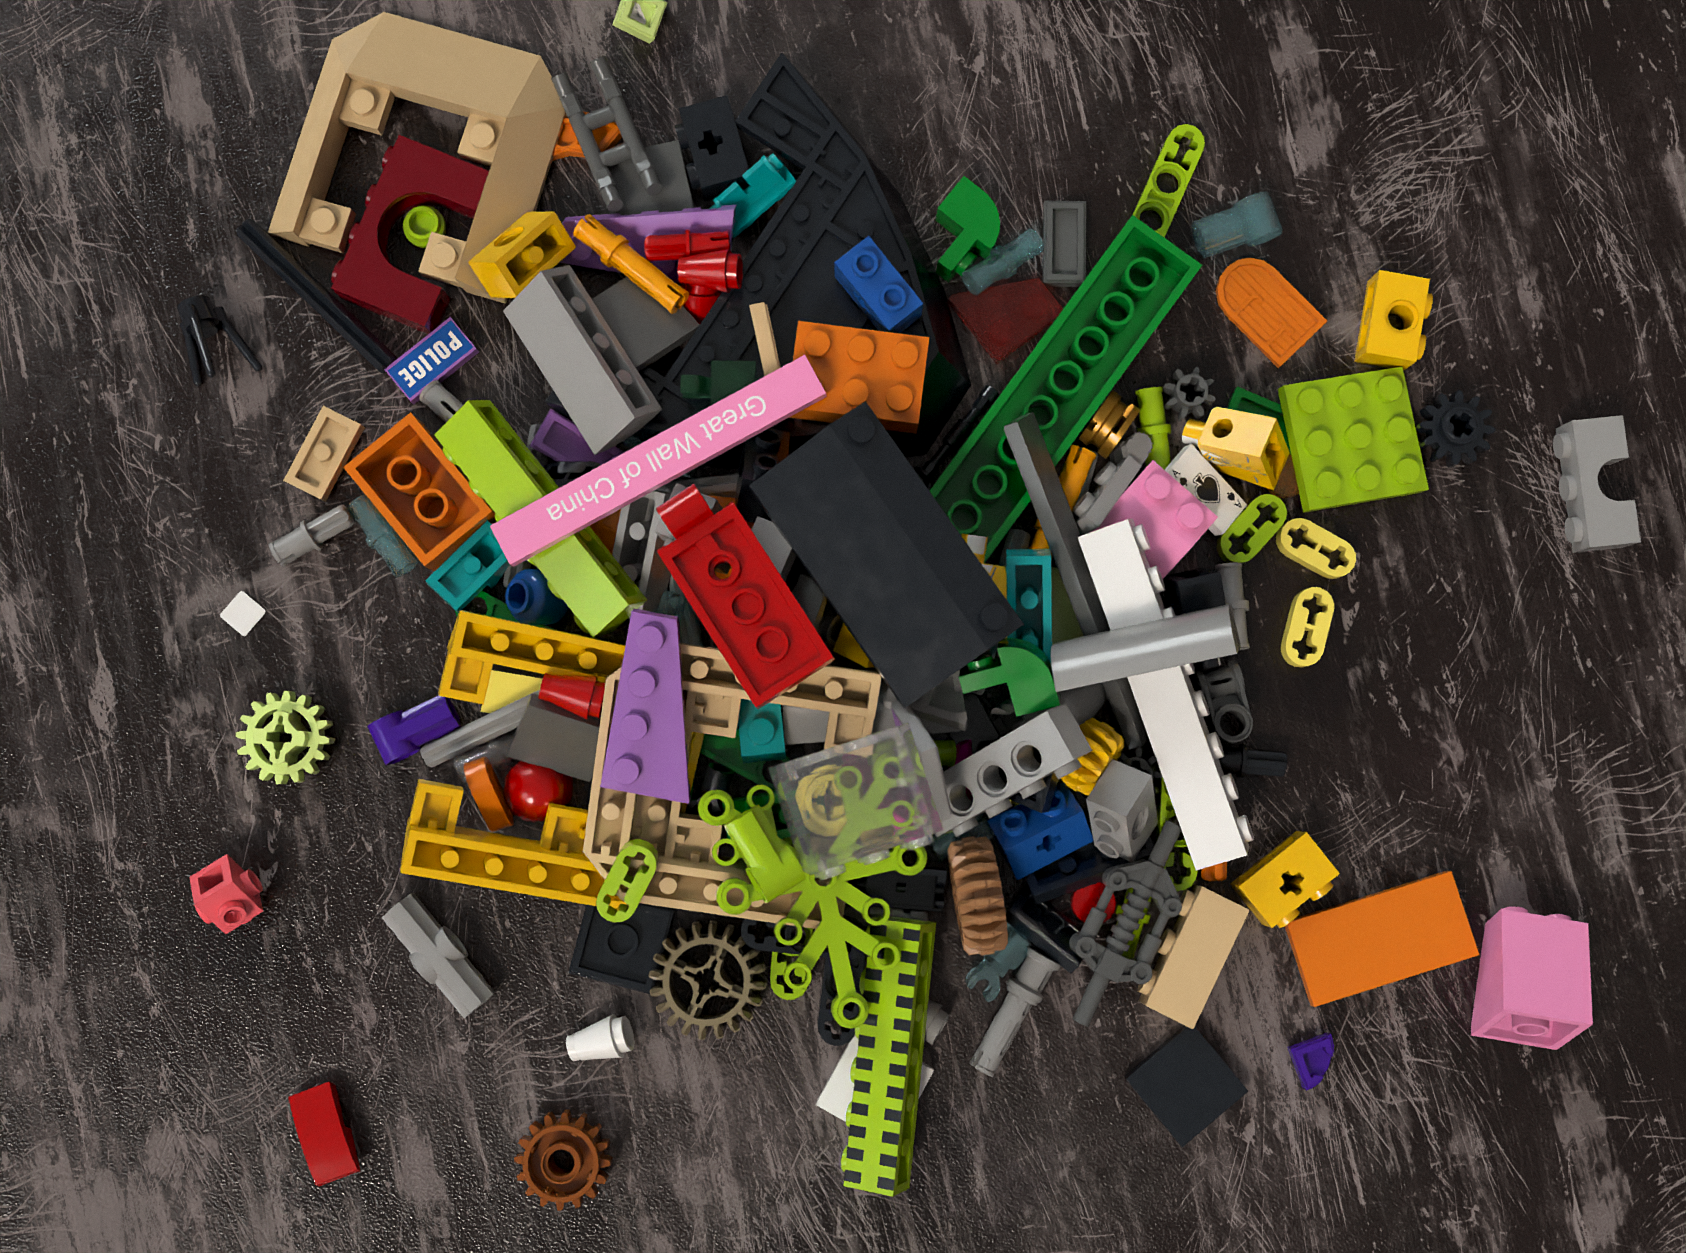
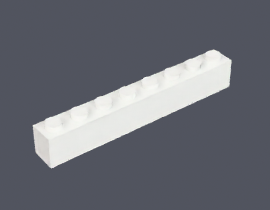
[1078,518,1254,871]

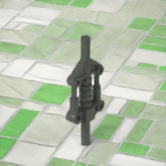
[1069,820,1182,1027]

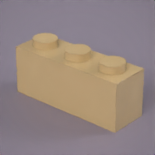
[1138,884,1250,1029]

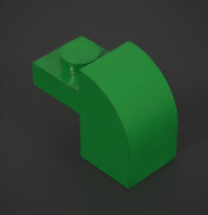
[935,176,1000,283]
[958,638,1061,717]

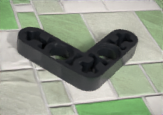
[741,916,866,1046]

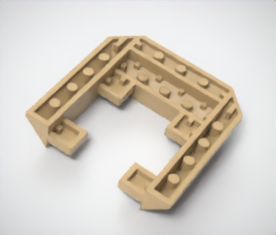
[268,12,567,304]
[583,643,882,929]

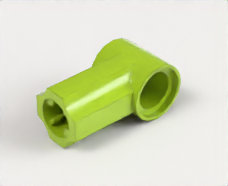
[724,805,806,903]

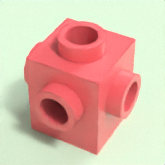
[189,854,263,934]

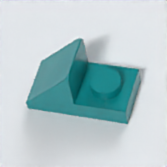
[425,520,510,613]

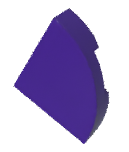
[1287,1032,1334,1091]

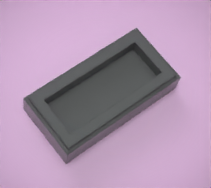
[1042,201,1086,287]

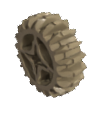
[649,920,767,1040]

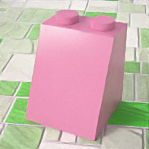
[1471,907,1593,1050]

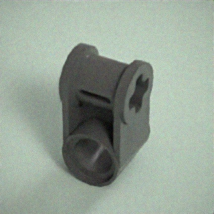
[1192,659,1253,745]

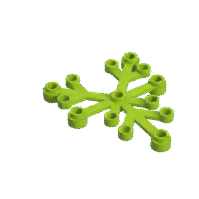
[698,752,927,1029]

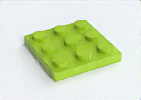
[1278,367,1429,513]

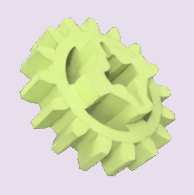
[236,691,335,784]

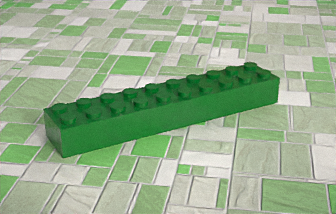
[930,215,1202,563]

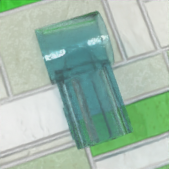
[1191,191,1283,258]

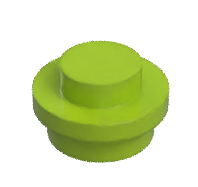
[403,205,446,248]

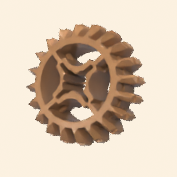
[947,836,1008,956]

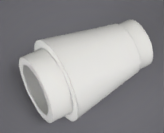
[566,1014,634,1061]

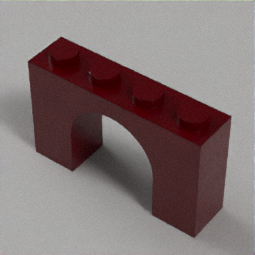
[331,135,489,334]

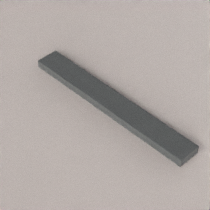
[1004,412,1149,749]

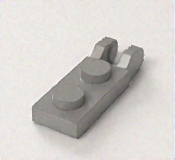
[1072,431,1153,536]

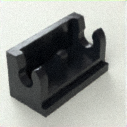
[857,865,947,912]

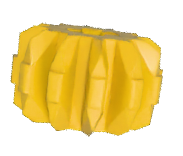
[1061,718,1124,796]

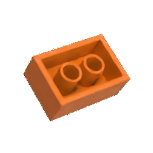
[789,321,929,434]
[343,412,497,571]

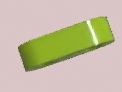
[1216,494,1287,564]
[596,839,659,923]

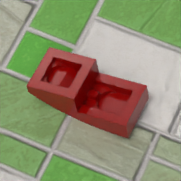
[288,1081,360,1187]

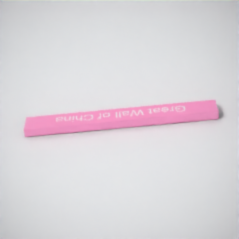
[490,355,827,567]

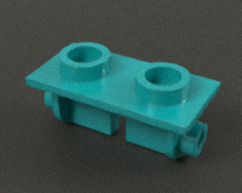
[709,153,796,238]

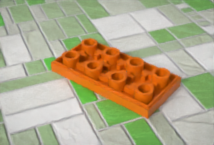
[1285,871,1479,1007]

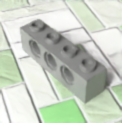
[912,703,1093,837]

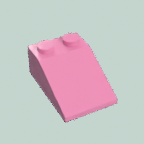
[1089,460,1218,579]

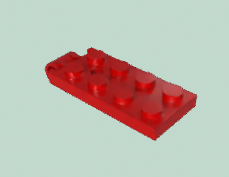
[656,484,835,709]

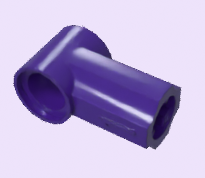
[367,695,462,766]

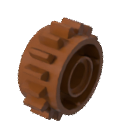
[514,1109,613,1211]

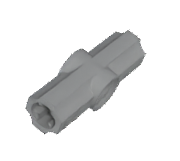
[382,893,495,1018]

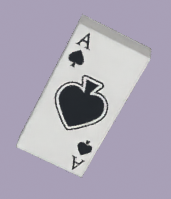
[1165,444,1247,536]

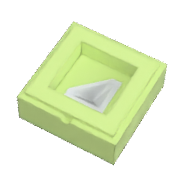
[612,0,667,44]

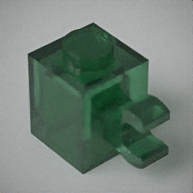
[681,361,758,405]

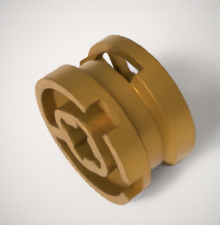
[1078,390,1141,459]

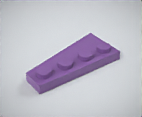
[560,205,737,284]
[600,609,691,804]

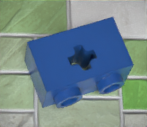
[834,236,923,333]
[987,782,1094,880]

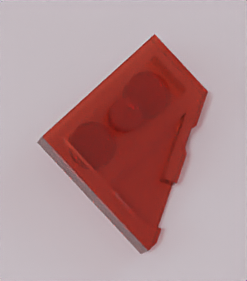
[948,278,1063,364]

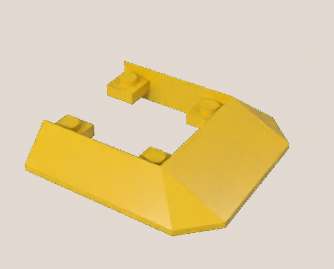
[400,610,704,909]

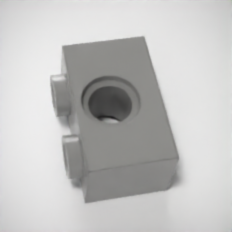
[1086,759,1158,862]

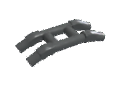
[551,56,662,212]

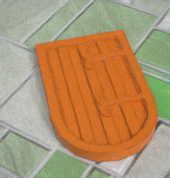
[1216,258,1327,368]

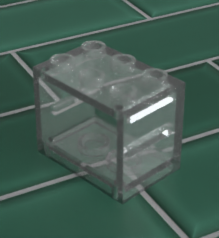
[768,723,944,880]

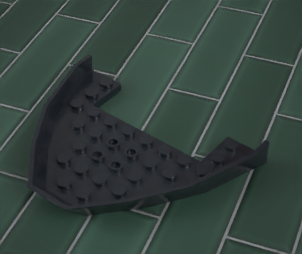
[545,53,971,468]

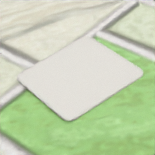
[220,591,266,636]

